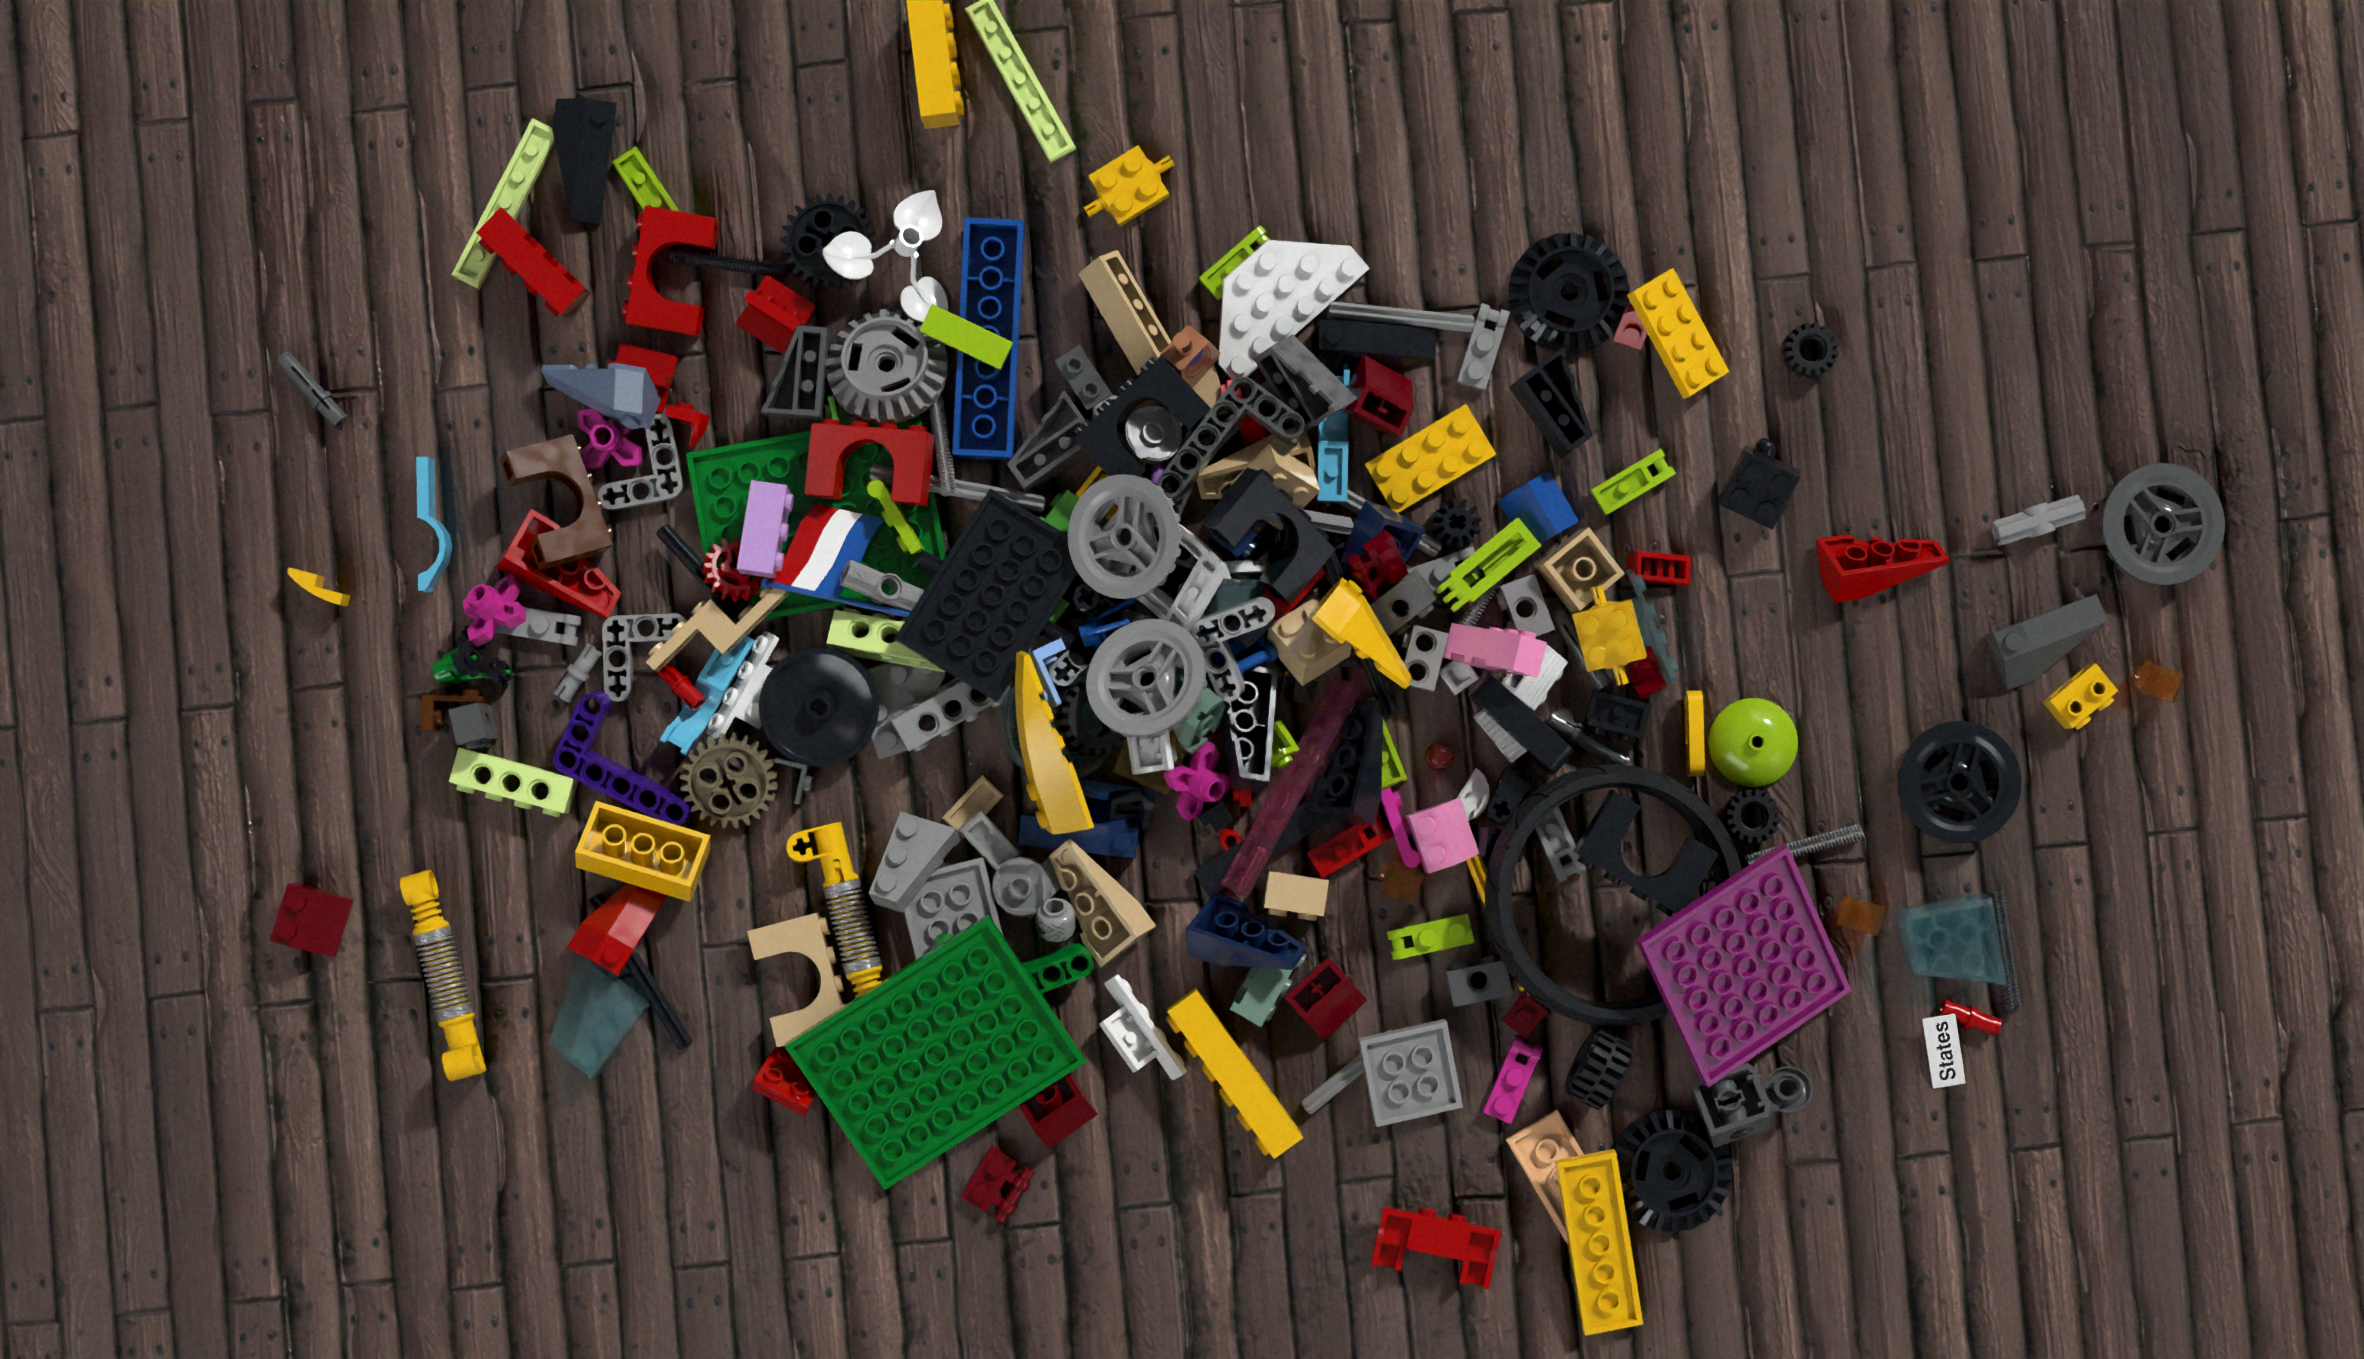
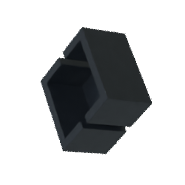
[1718,445,1800,530]

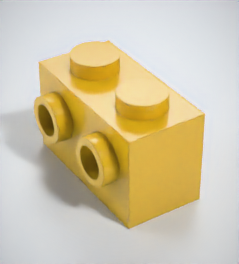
[2042,663,2118,730]

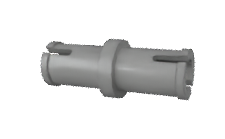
[554,643,603,703]

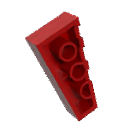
[476,207,591,318]

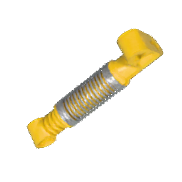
[786,822,882,999]
[400,869,487,1082]

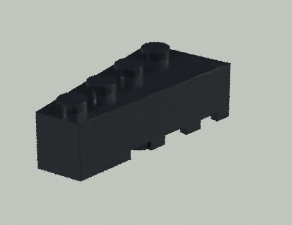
[1215,665,1278,793]

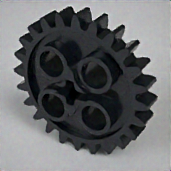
[780,193,877,290]

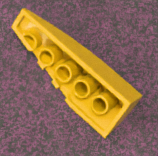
[1015,651,1094,835]

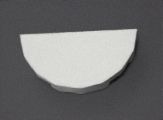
[1224,560,1270,575]
[1457,768,1490,821]

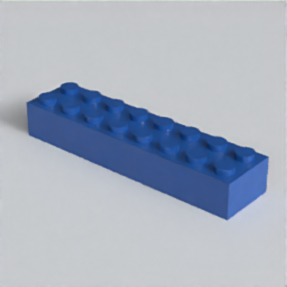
[952,217,1025,461]

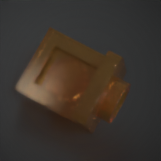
[2133,660,2184,704]
[1835,896,1886,936]

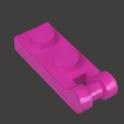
[1381,787,1421,868]
[1482,1035,1543,1124]

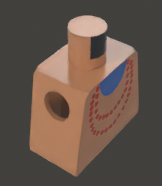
[1160,325,1220,387]

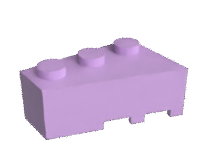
[736,480,794,578]

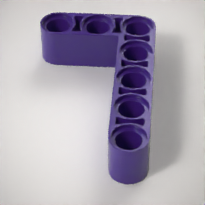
[553,690,693,825]

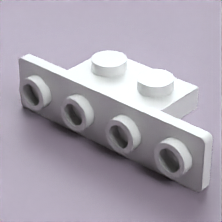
[707,630,779,741]
[1099,974,1187,1080]

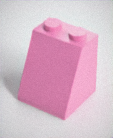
[1405,797,1479,873]

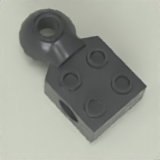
[1690,1063,1813,1148]

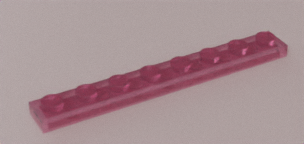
[1221,677,1362,898]

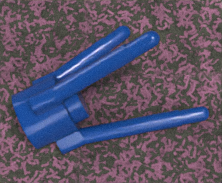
[1079,598,1138,650]

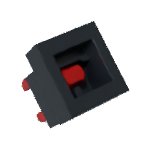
[1197,799,1241,850]

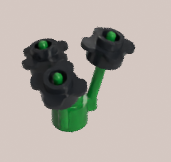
[432,625,511,689]

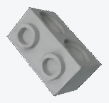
[1401,625,1449,692]

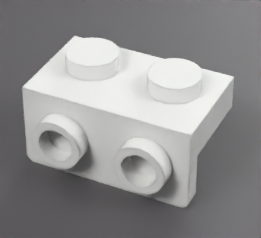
[1127,712,1177,775]

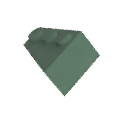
[1229,954,1307,1027]

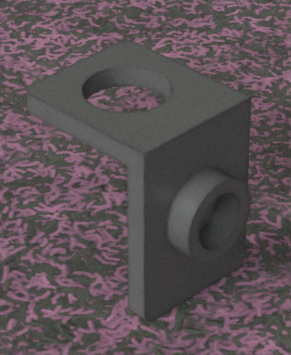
[773,758,813,805]

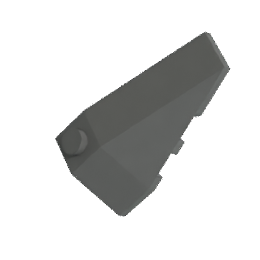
[1985,594,2108,690]

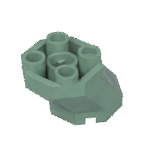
[1173,669,1226,754]

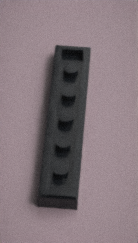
[1193,799,1332,897]

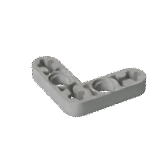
[598,414,685,511]
[1191,597,1275,702]
[602,613,688,702]

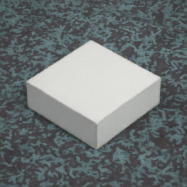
[1439,660,1479,695]

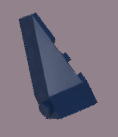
[1340,500,1426,602]
[1018,799,1140,858]
[1186,893,1306,970]

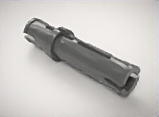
[275,351,349,429]
[1550,606,1613,691]
[1545,710,1631,765]

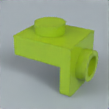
[1271,720,1300,770]

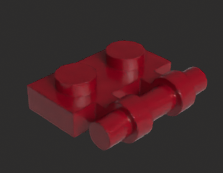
[1349,529,1409,602]
[961,1145,1035,1224]

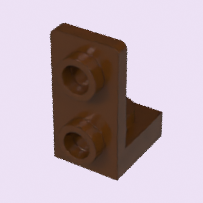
[421,689,487,732]

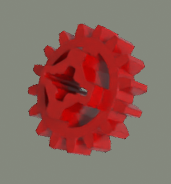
[702,537,765,602]

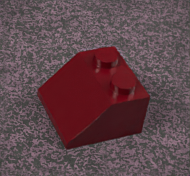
[269,882,354,957]
[1019,1072,1098,1149]

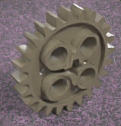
[680,732,778,828]

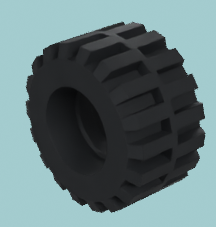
[1053,681,1133,756]
[1564,1027,1633,1110]

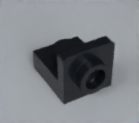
[1228,612,1276,648]

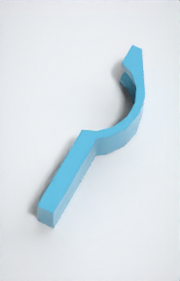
[1317,370,1350,503]
[416,457,452,593]
[660,636,755,755]

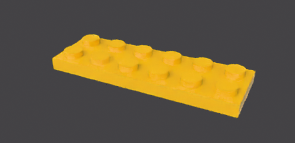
[1555,1149,1643,1336]

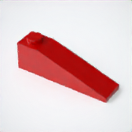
[567,883,668,977]

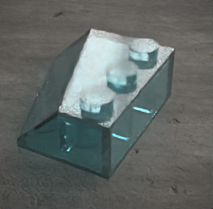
[1895,893,2007,985]
[550,955,651,1079]

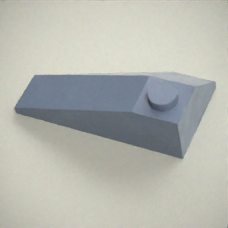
[541,363,661,429]

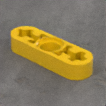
[1684,690,1705,777]

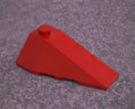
[495,509,621,619]
[1815,535,1950,603]

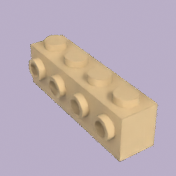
[1078,250,1171,375]

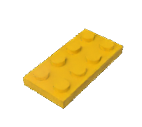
[1627,268,1730,399]
[1364,404,1497,513]

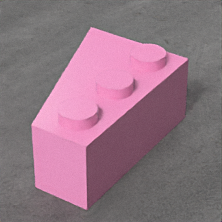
[1443,623,1547,677]

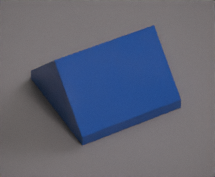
[1498,471,1579,544]

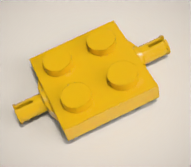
[1083,145,1175,227]
[1572,585,1647,686]

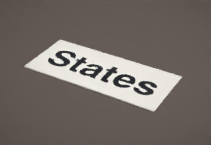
[1922,1014,1966,1089]

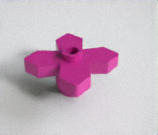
[577,409,642,470]
[463,574,526,647]
[1164,741,1231,821]

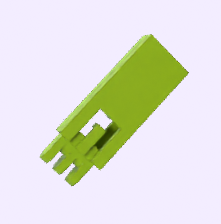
[1435,517,1541,613]

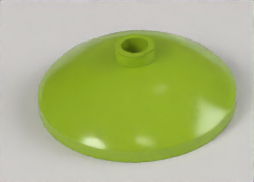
[1708,698,1798,787]

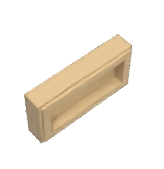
[942,775,1004,839]

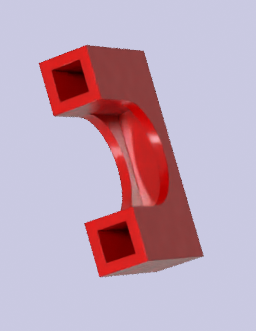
[622,205,720,337]
[804,419,935,507]

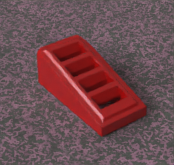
[1626,551,1691,586]

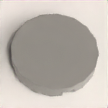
[1123,405,1182,464]
[992,857,1052,917]

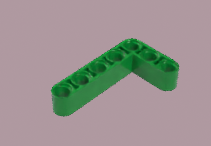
[932,933,1093,993]

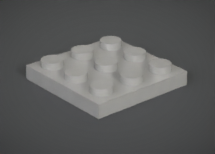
[904,857,1004,960]
[1358,1019,1463,1127]

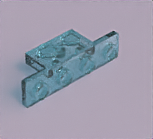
[1626,569,1679,683]

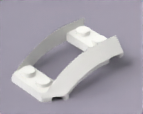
[1112,513,1232,635]

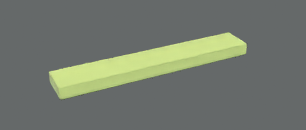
[965,0,1076,164]
[451,118,555,290]

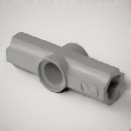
[1991,495,2086,546]
[840,560,925,612]

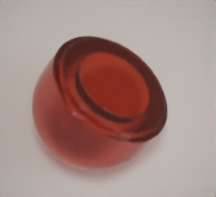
[1424,742,1454,772]

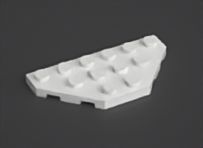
[1217,240,1370,381]

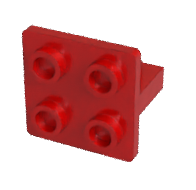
[736,275,816,355]
[607,342,678,414]
[752,1046,817,1117]

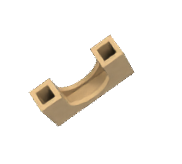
[747,912,846,1047]

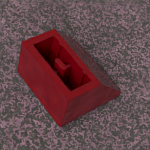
[1341,355,1414,436]
[1284,956,1367,1040]

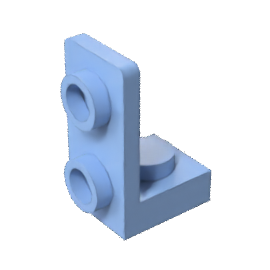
[1028,638,1066,709]

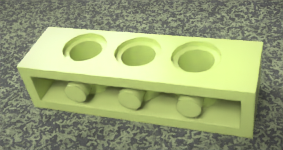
[826,608,945,672]
[449,747,578,818]

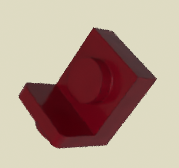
[1625,646,1667,699]
[1502,992,1550,1040]

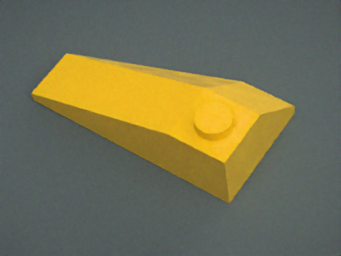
[1312,577,1412,689]

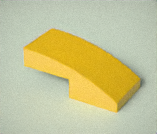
[287,567,350,607]

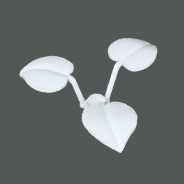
[822,190,948,323]

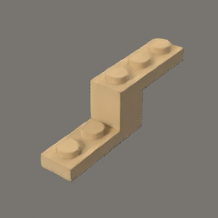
[646,587,790,672]

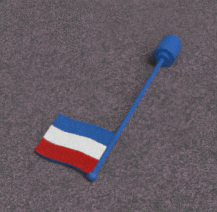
[761,504,911,618]

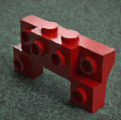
[1370,1205,1502,1289]

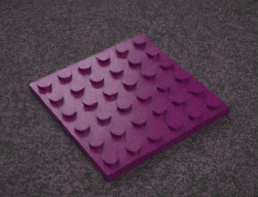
[1636,844,1851,1088]

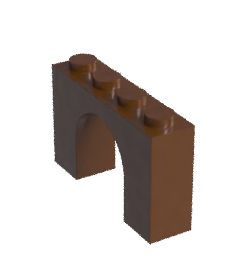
[499,434,613,571]

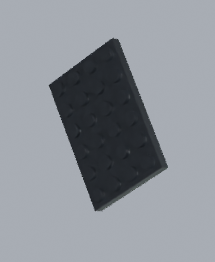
[894,488,1078,703]

